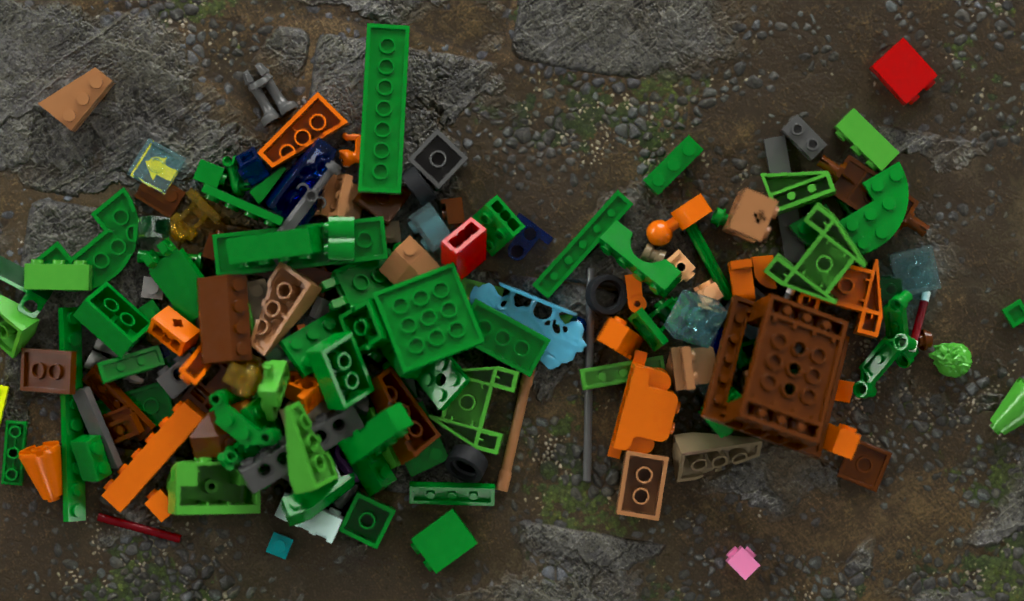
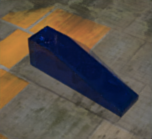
[263,137,336,225]

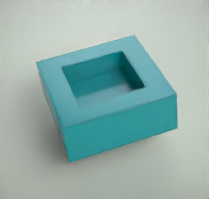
[266,531,294,560]

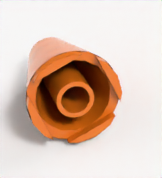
[19,440,63,502]

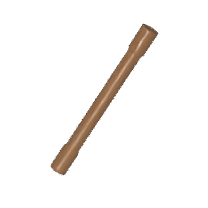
[495,368,536,492]

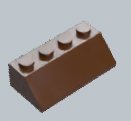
[197,274,252,364]

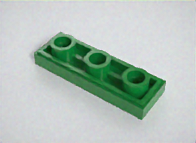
[1,420,28,486]

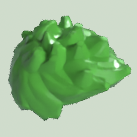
[928,342,973,378]

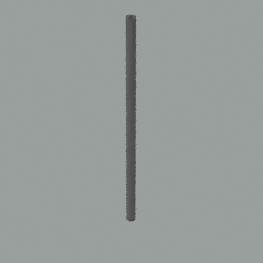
[583,268,595,481]

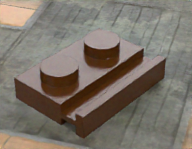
[134,172,187,219]
[102,403,145,444]

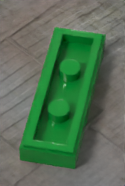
[97,345,165,384]

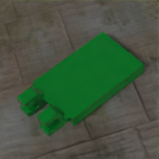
[141,237,204,322]
[319,248,393,313]

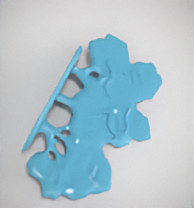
[469,282,587,370]

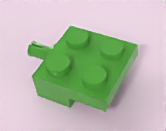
[258,360,291,421]

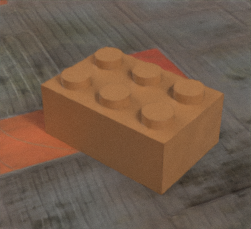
[615,450,669,521]

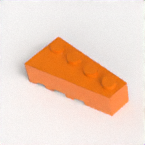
[257,92,349,169]

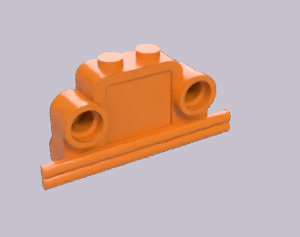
[607,349,681,459]

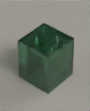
[138,216,170,240]

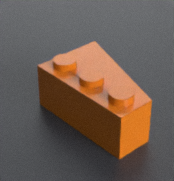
[595,316,644,360]

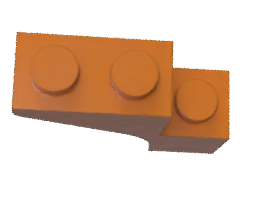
[179,343,212,385]

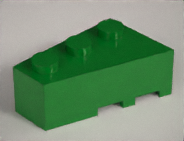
[338,402,413,465]

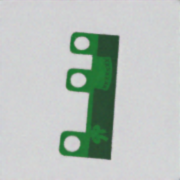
[0,256,54,318]

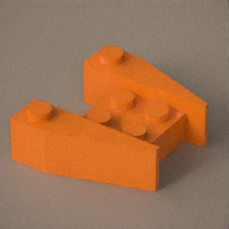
[795,259,883,339]

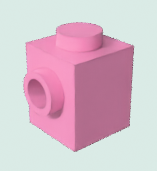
[726,545,760,580]

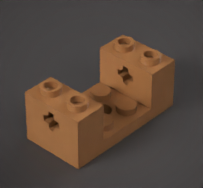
[722,188,780,244]

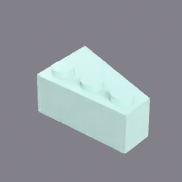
[274,489,344,544]

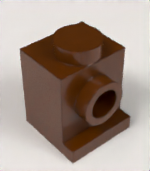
[441,197,465,229]

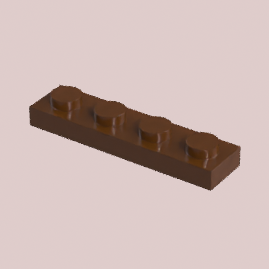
[82,364,156,441]

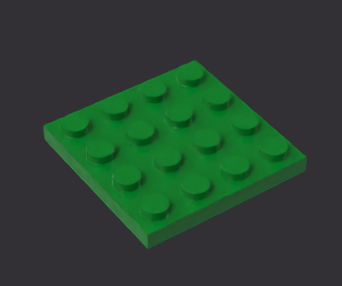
[372,262,485,374]

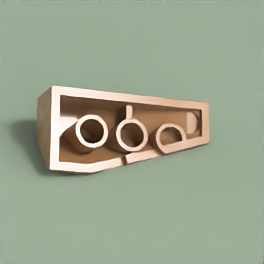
[251,262,323,357]

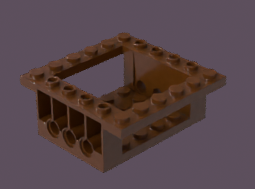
[701,293,850,458]

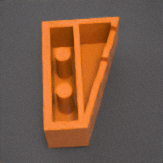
[823,423,861,460]

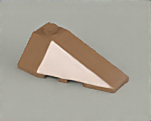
[379,235,470,301]

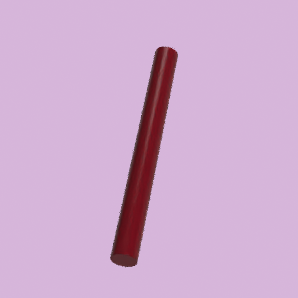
[97,513,182,543]

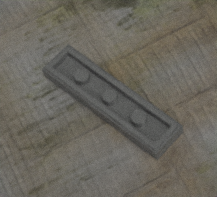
[72,386,123,469]

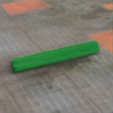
[686,223,732,301]

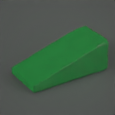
[250,167,287,206]

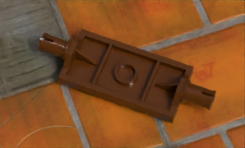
[816,154,930,238]

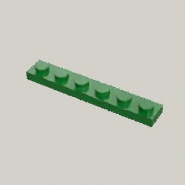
[532,190,633,299]

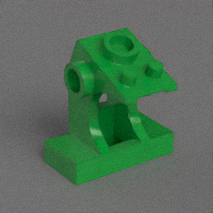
[627,297,686,352]

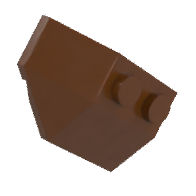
[189,399,250,458]

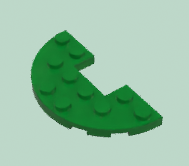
[789,162,909,255]
[30,187,139,292]

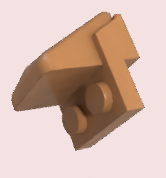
[311,174,362,219]
[665,346,715,391]

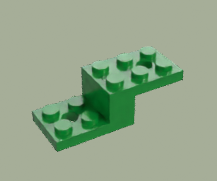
[379,342,471,411]

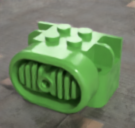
[166,457,261,515]

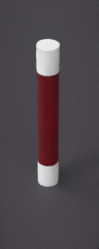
[908,290,931,352]

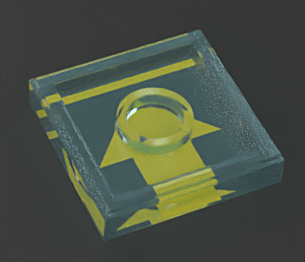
[127,138,186,195]

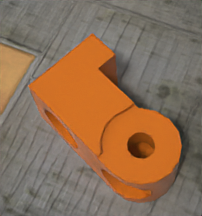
[624,274,647,313]

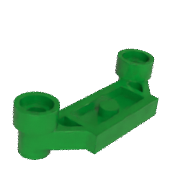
[883,290,919,368]
[853,333,917,398]
[209,389,282,449]

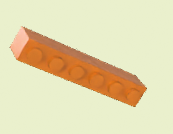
[101,399,205,513]

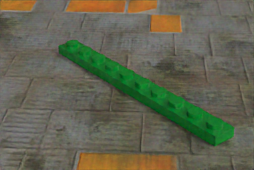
[58,307,86,522]

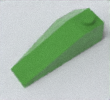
[0,294,39,358]

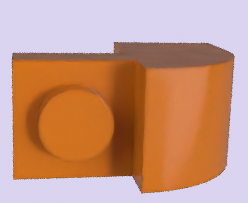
[750,255,777,289]

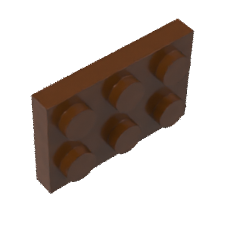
[20,348,77,395]

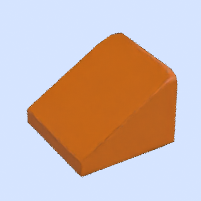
[835,380,855,403]

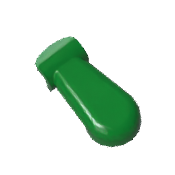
[222,155,251,197]

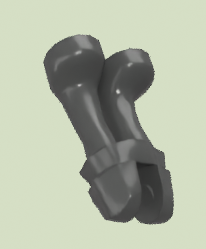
[243,63,299,128]

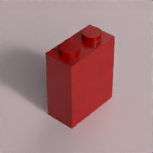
[869,37,938,106]
[441,217,487,280]

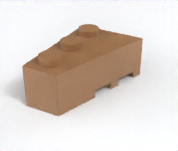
[38,67,115,132]

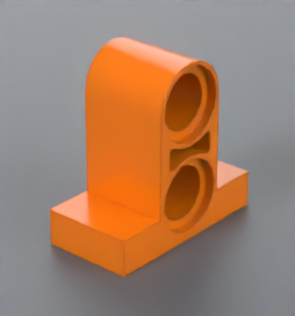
[727,258,755,301]
[284,371,324,415]

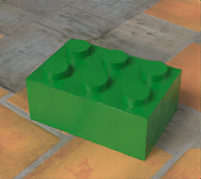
[73,281,151,358]
[305,332,375,410]

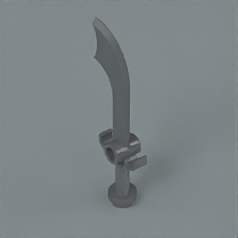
[274,160,342,265]

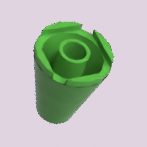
[990,377,1024,435]

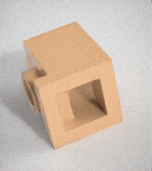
[667,249,696,282]
[693,278,724,307]

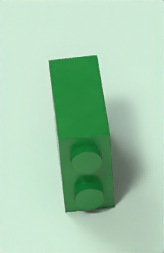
[410,508,478,574]

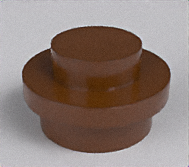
[917,329,933,351]

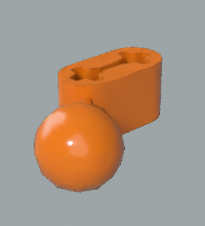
[646,193,712,246]

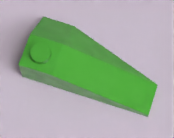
[285,401,338,495]

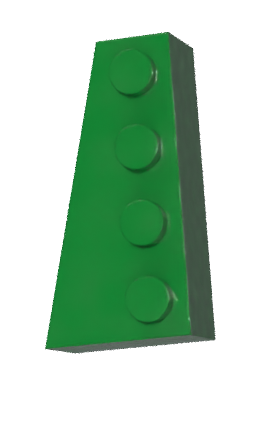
[226,225,324,268]

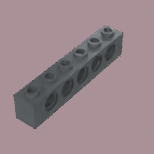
[236,405,364,494]

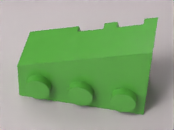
[760,171,837,216]

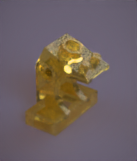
[167,187,224,244]
[222,354,267,400]

